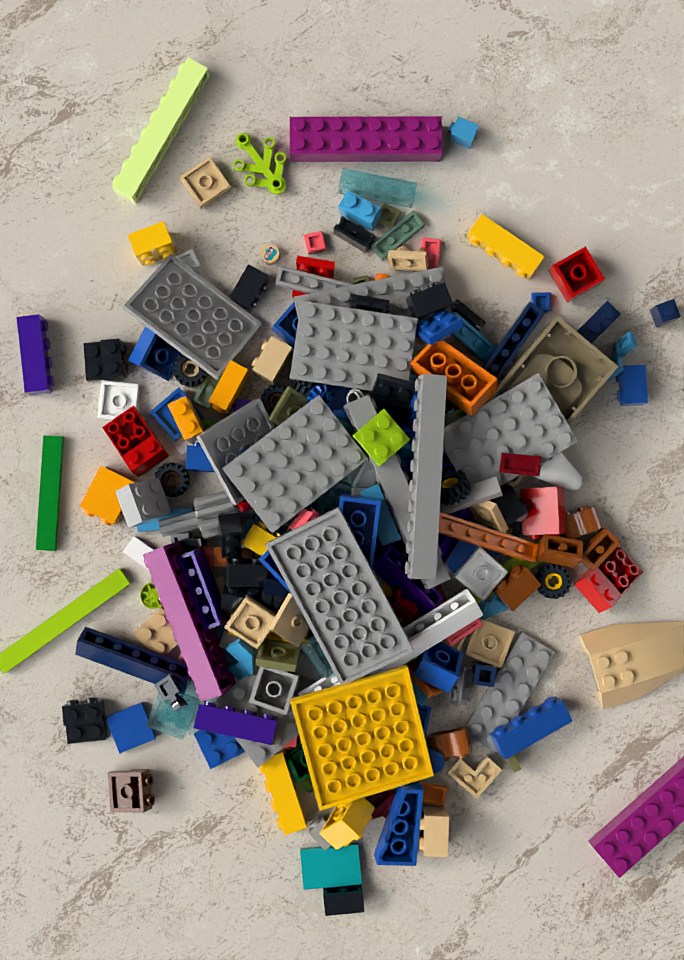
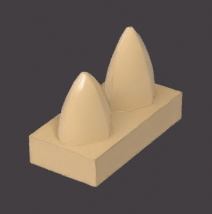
[388,244,428,271]

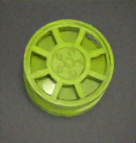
[140,582,163,609]

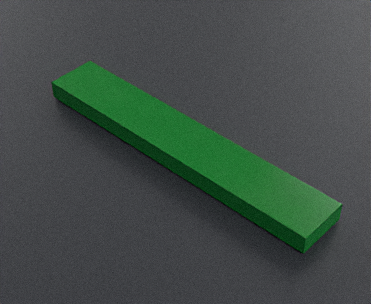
[36,435,64,551]

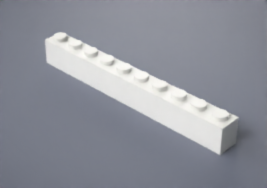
[298,589,483,696]

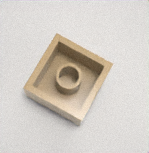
[251,336,293,386]
[418,806,449,858]

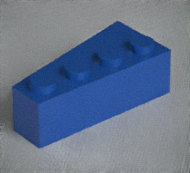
[374,781,424,866]

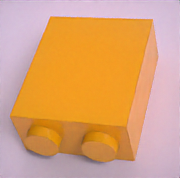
[208,360,251,415]
[167,396,205,444]
[79,465,136,526]

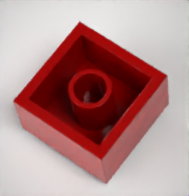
[548,246,605,303]

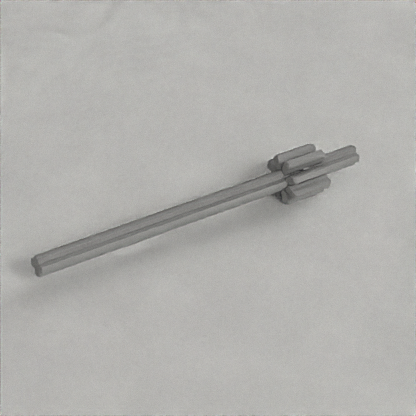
[158,450,451,539]

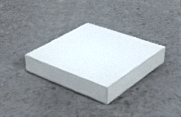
[97,380,141,420]
[453,546,508,601]

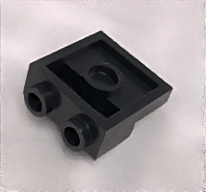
[83,338,128,382]
[369,373,415,423]
[62,697,108,744]

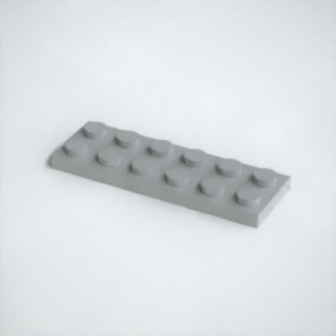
[464,632,555,752]

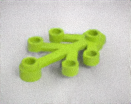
[233,133,286,195]

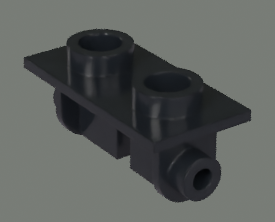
[349,294,390,314]
[450,299,486,332]

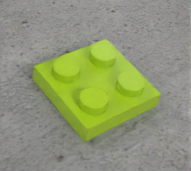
[352,409,410,466]

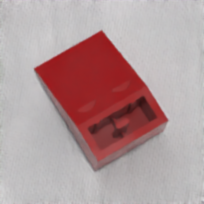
[102,405,170,478]
[574,545,643,613]

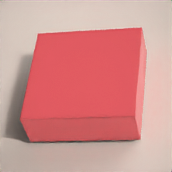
[304,231,327,255]

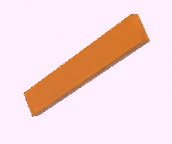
[438,512,539,563]

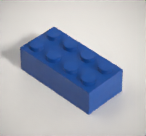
[339,493,382,570]

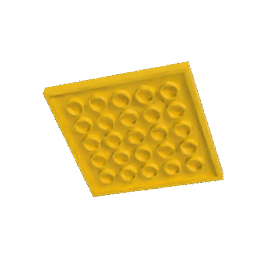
[290,665,434,811]

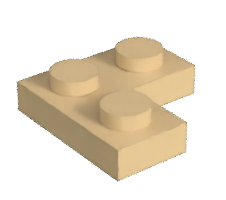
[447,755,502,799]

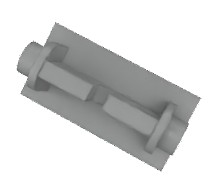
[450,665,473,706]

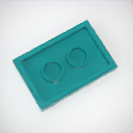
[300,843,362,890]

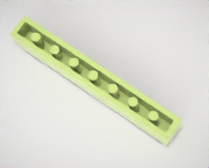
[112,57,210,204]

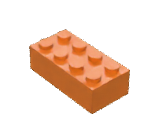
[410,339,498,417]

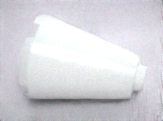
[533,452,583,492]

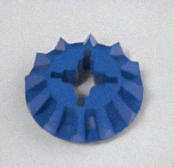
[307,385,336,410]

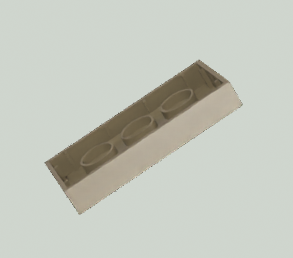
[486,316,619,488]

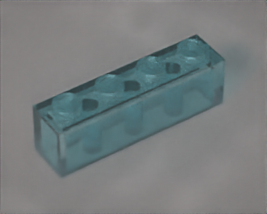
[339,168,417,208]

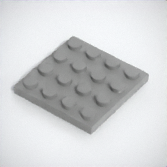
[196,398,275,505]

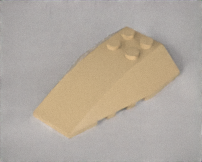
[579,621,684,709]

